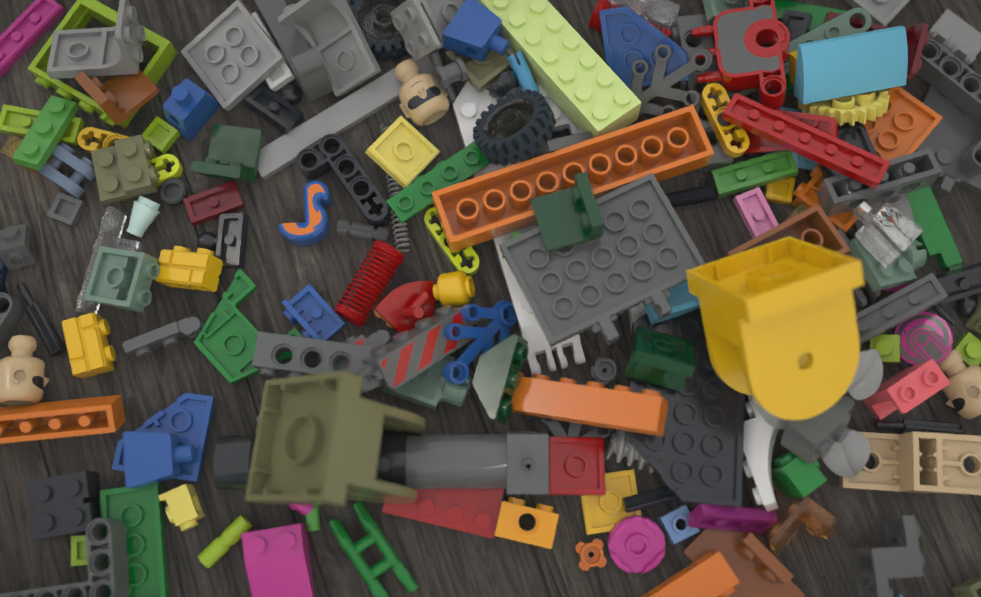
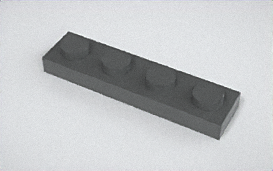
[856,272,948,345]

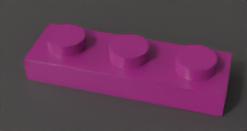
[686,503,778,534]

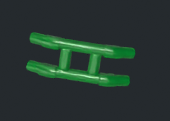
[329,501,418,597]

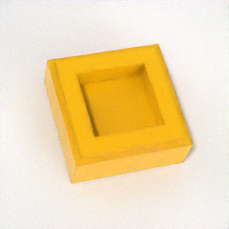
[764,177,796,205]

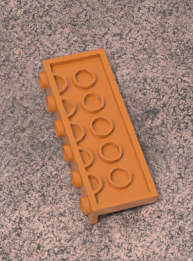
[792,86,943,234]

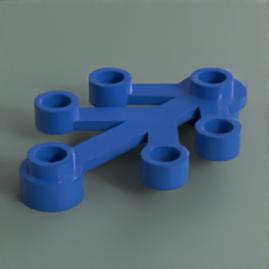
[443,300,517,384]

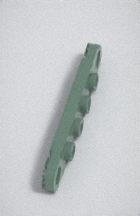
[725,8,872,99]

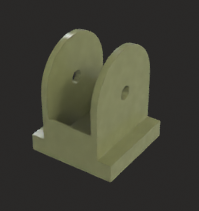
[245,371,426,505]

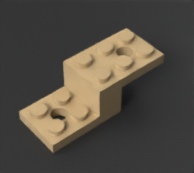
[839,431,981,496]

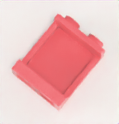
[862,359,949,420]

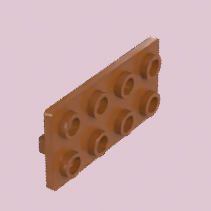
[683,528,805,597]

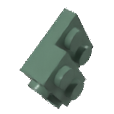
[84,246,160,313]

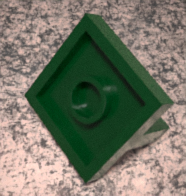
[625,326,695,391]

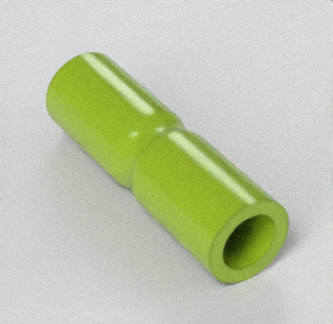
[197,514,253,569]

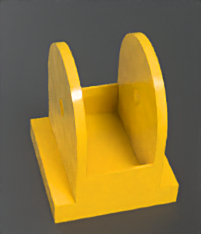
[686,236,864,420]

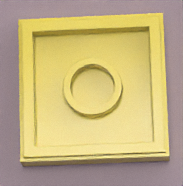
[365,116,440,188]

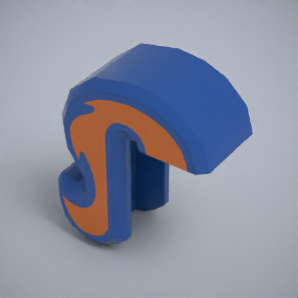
[278,180,332,246]

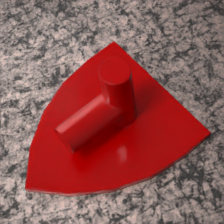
[374,281,435,333]

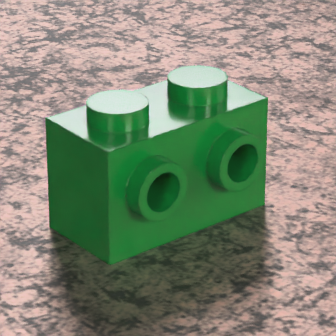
[771,451,827,499]

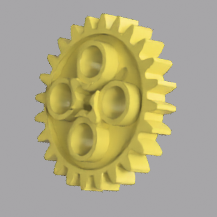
[797,89,890,126]

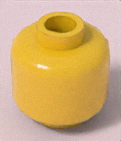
[433,271,475,307]

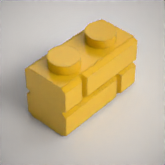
[155,246,223,292]
[61,313,116,379]

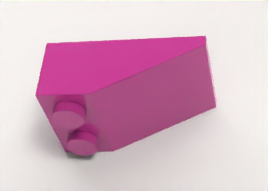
[241,523,315,597]

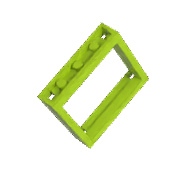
[27,0,178,129]

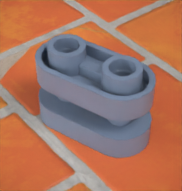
[36,142,96,199]

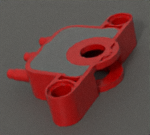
[691,0,790,110]

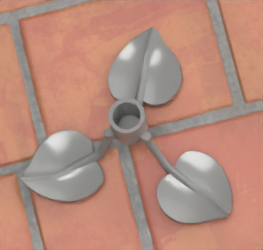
[751,349,883,478]

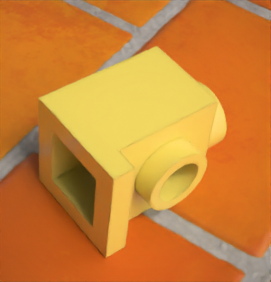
[158,484,205,531]

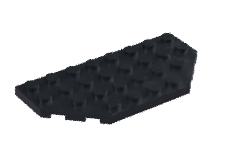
[625,308,745,507]

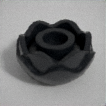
[487,68,517,99]

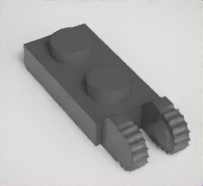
[122,316,204,358]

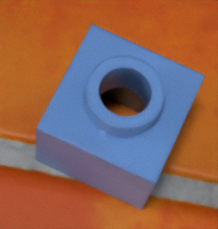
[657,505,699,544]

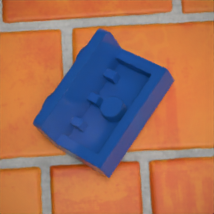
[281,284,346,341]

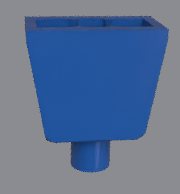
[442,0,510,61]
[162,78,221,142]
[123,431,196,489]

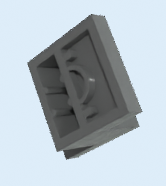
[850,515,925,597]

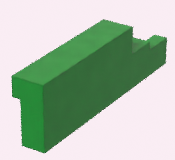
[907,187,963,272]

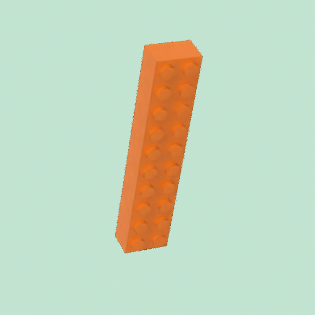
[432,105,715,253]

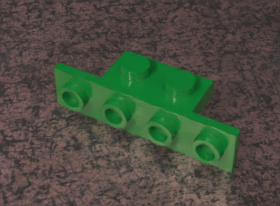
[386,141,491,224]

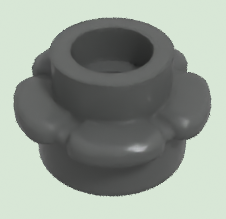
[591,357,618,385]

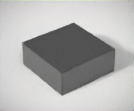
[47,192,87,228]

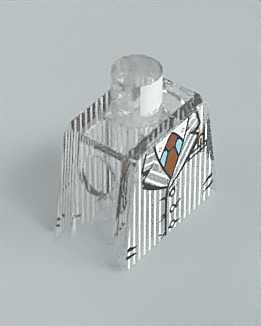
[852,201,924,269]

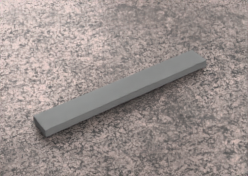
[257,55,434,180]

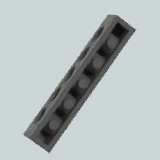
[670,14,734,173]

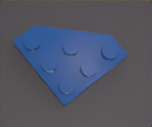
[599,6,690,88]
[112,393,216,482]

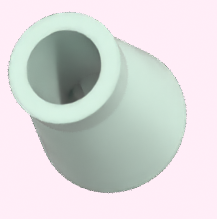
[126,196,160,238]

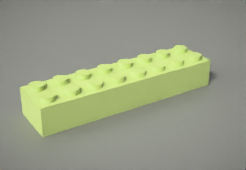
[477,0,641,138]

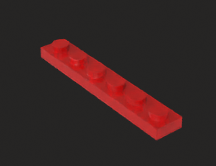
[722,93,891,189]

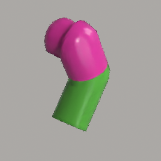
[289,505,321,532]

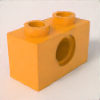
[494,497,559,549]

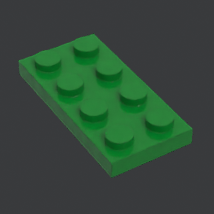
[100,483,169,597]

